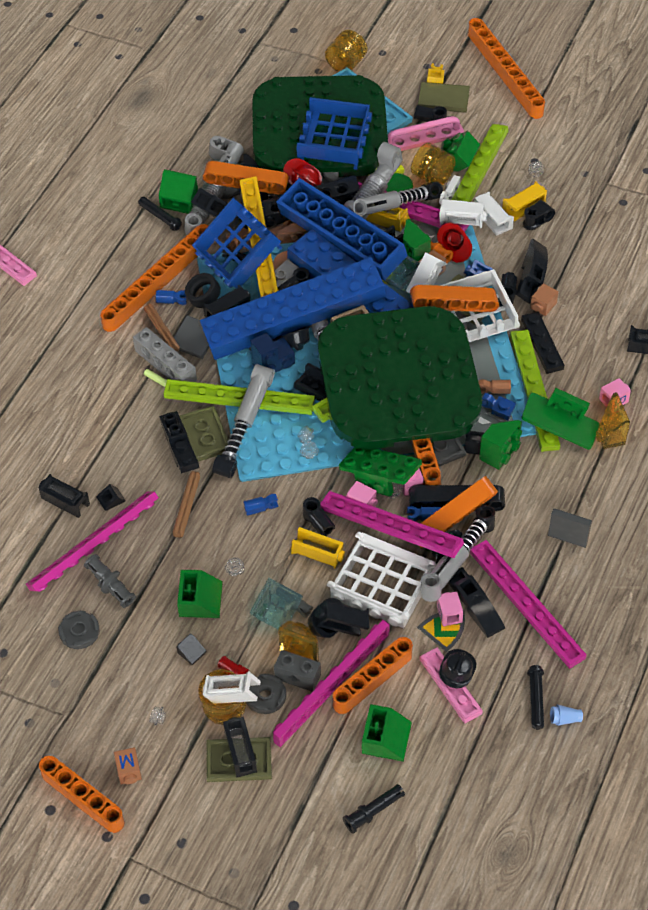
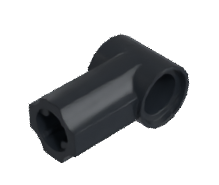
[414,105,447,127]
[278,267,310,291]
[498,272,517,307]
[303,497,335,536]

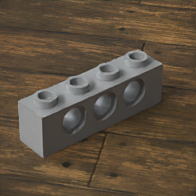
[133,327,197,382]

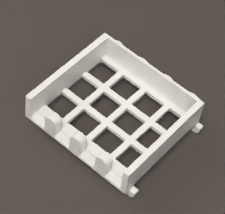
[440,269,520,342]
[327,532,436,629]

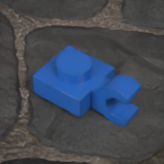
[482,393,516,420]

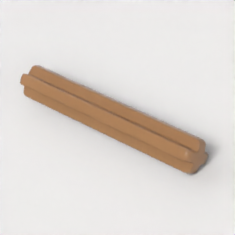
[144,303,180,351]
[173,471,200,538]

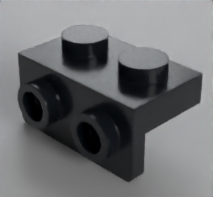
[294,363,327,401]

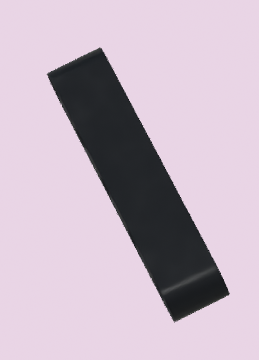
[409,485,505,511]

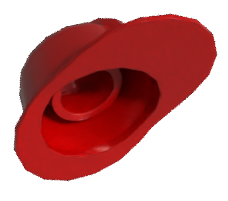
[283,158,322,186]
[437,223,472,263]

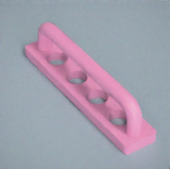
[388,116,464,151]

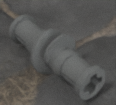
[84,554,136,608]

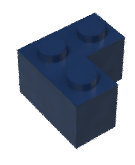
[250,333,295,373]

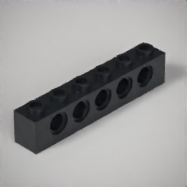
[261,175,360,228]

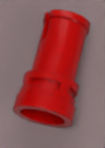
[218,656,249,675]

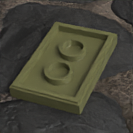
[418,82,470,113]
[179,406,228,462]
[207,737,272,782]

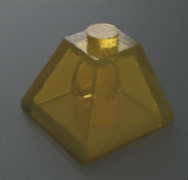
[596,392,630,449]
[278,620,319,662]

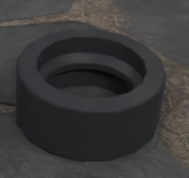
[185,273,221,308]

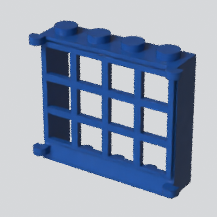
[297,97,372,170]
[192,198,283,288]

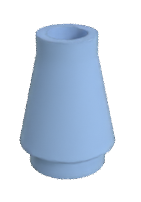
[550,704,583,726]

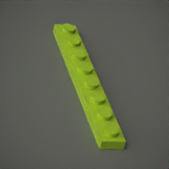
[452,124,508,202]
[510,330,561,452]
[164,379,315,415]

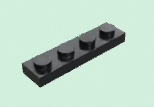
[521,312,565,374]

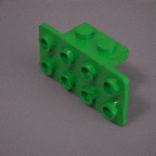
[521,387,600,450]
[338,447,422,497]

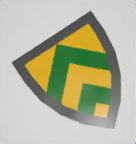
[417,610,465,652]

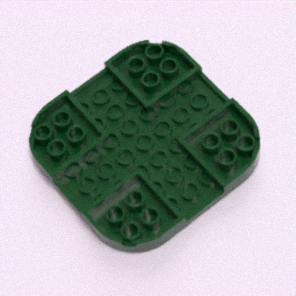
[252,75,388,177]
[318,306,482,449]

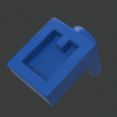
[464,259,493,278]

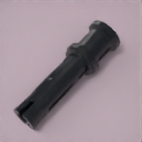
[343,784,405,834]

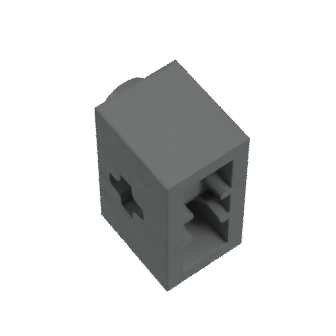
[274,650,321,692]

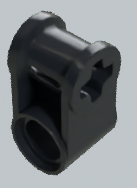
[523,200,555,230]

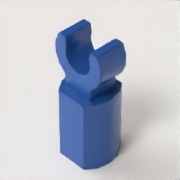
[156,290,187,305]
[243,494,278,516]
[407,506,441,522]

